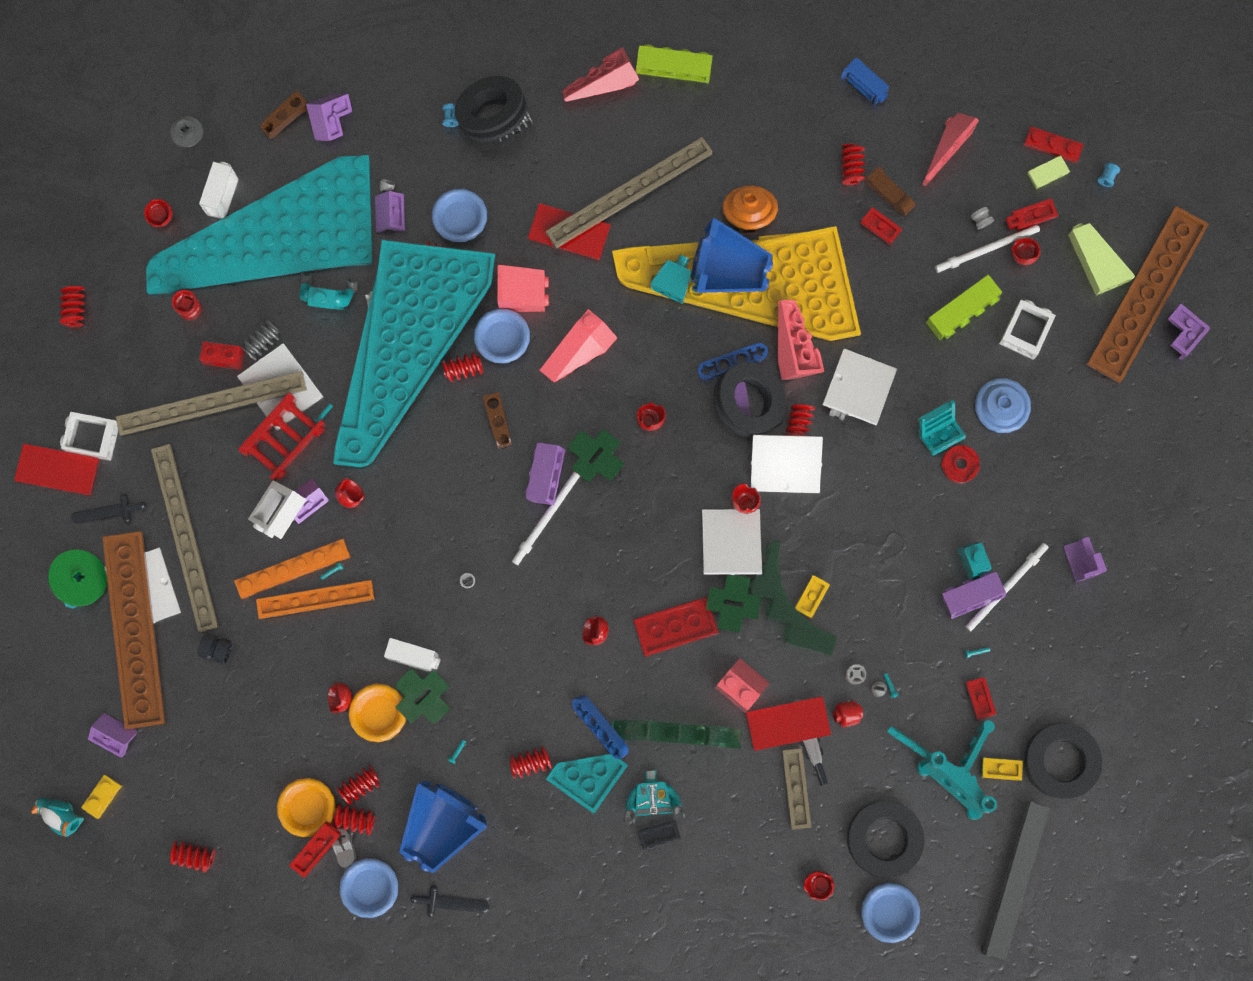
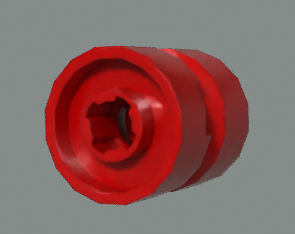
[172,290,202,320]

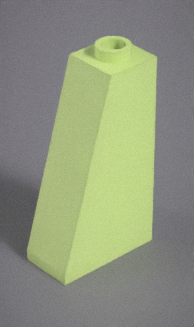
[1068,223,1135,295]

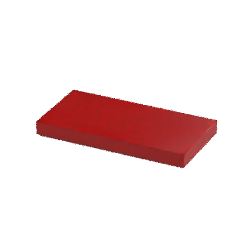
[528,203,611,261]
[14,444,99,496]
[633,597,719,657]
[746,696,831,751]

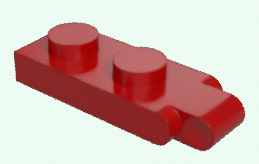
[1005,198,1058,230]

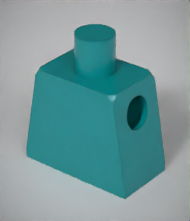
[650,255,692,304]
[957,542,991,581]

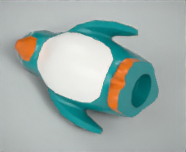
[31,797,84,837]

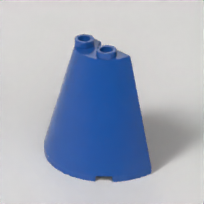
[691,218,773,293]
[399,781,487,873]

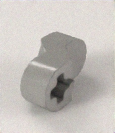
[332,829,357,870]

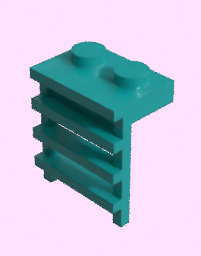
[918,400,965,456]

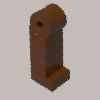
[260,90,308,139]
[865,166,915,216]
[482,392,512,449]

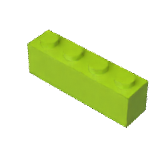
[636,45,713,83]
[926,274,1002,340]

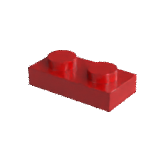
[860,207,902,245]
[965,677,997,720]

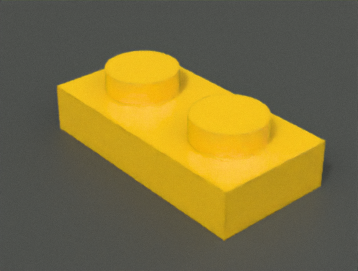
[794,575,830,619]
[981,758,1023,781]
[81,775,122,819]

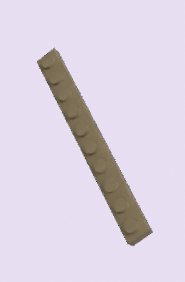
[546,137,713,249]
[116,371,307,436]
[151,444,219,633]

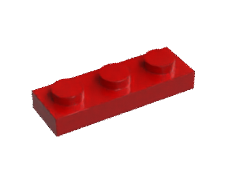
[1024,126,1084,163]
[289,821,341,878]

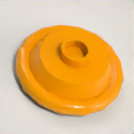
[348,683,406,742]
[277,778,335,837]

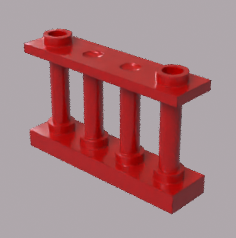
[238,393,325,481]

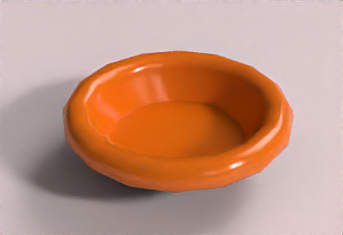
[722,185,778,230]

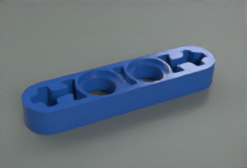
[697,343,768,380]
[572,695,629,760]

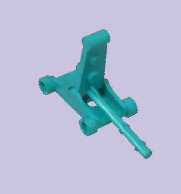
[887,720,997,820]

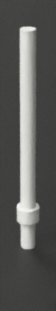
[935,225,1040,273]
[512,472,580,566]
[965,543,1049,631]

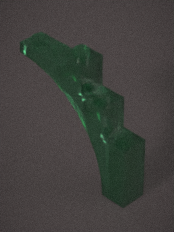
[748,540,837,657]
[612,720,742,749]

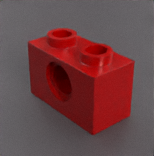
[200,342,245,370]

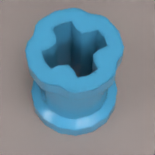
[442,103,459,127]
[1097,163,1120,187]

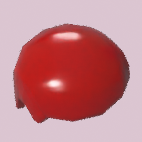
[144,199,173,227]
[1011,237,1041,266]
[636,402,666,431]
[335,478,364,508]
[731,483,761,514]
[582,616,609,645]
[328,682,352,713]
[804,870,835,901]

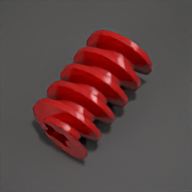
[841,144,865,186]
[59,286,85,327]
[442,352,483,382]
[785,404,815,436]
[509,746,552,780]
[336,764,380,805]
[332,803,376,836]
[170,840,215,872]

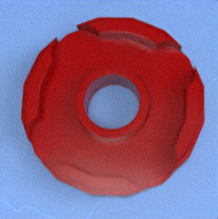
[941,445,980,483]

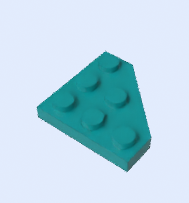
[546,754,628,814]

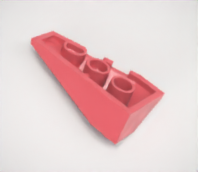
[562,47,639,101]
[923,113,979,186]
[778,300,824,380]
[540,309,617,383]

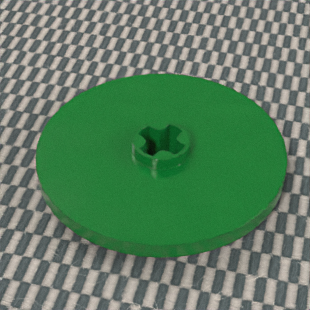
[48,550,107,606]

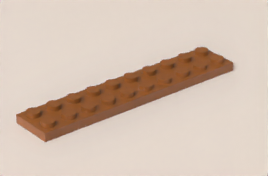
[1086,206,1209,383]
[102,531,166,730]

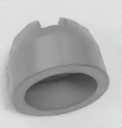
[379,179,395,192]
[460,573,475,588]
[871,681,887,697]

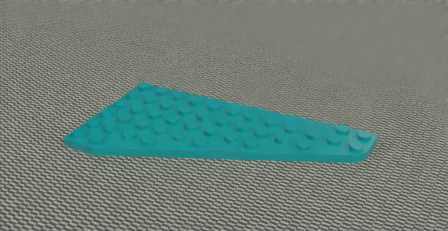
[146,155,373,294]
[333,240,496,468]

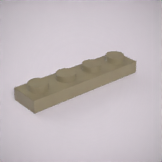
[782,748,811,830]

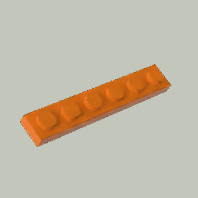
[234,539,351,599]
[256,580,375,619]

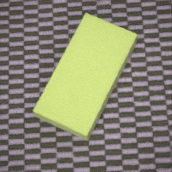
[1027,156,1070,189]

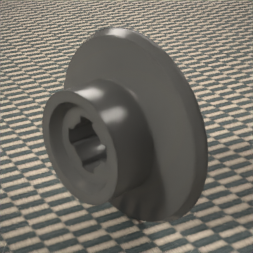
[170,116,203,147]

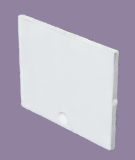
[237,343,323,430]
[823,349,897,425]
[751,434,823,493]
[702,509,762,575]
[104,547,181,623]

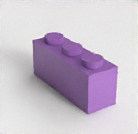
[525,443,565,505]
[942,572,1006,619]

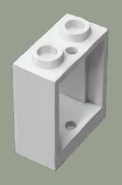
[199,162,239,219]
[999,300,1056,360]
[60,412,119,461]
[248,481,306,539]
[384,638,440,672]

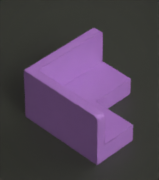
[306,93,352,141]
[1167,304,1210,360]
[1063,537,1107,583]

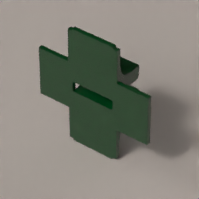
[568,429,624,483]
[706,574,761,633]
[395,669,450,724]

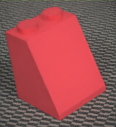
[498,265,549,312]
[715,658,769,713]

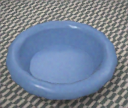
[432,189,487,242]
[474,309,530,363]
[975,378,1031,433]
[339,858,399,918]
[861,882,920,943]

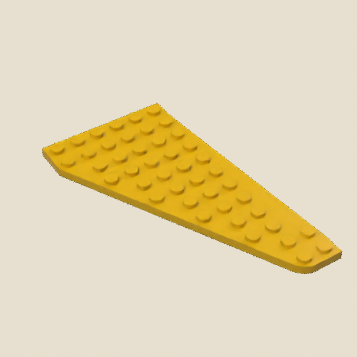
[612,226,861,341]

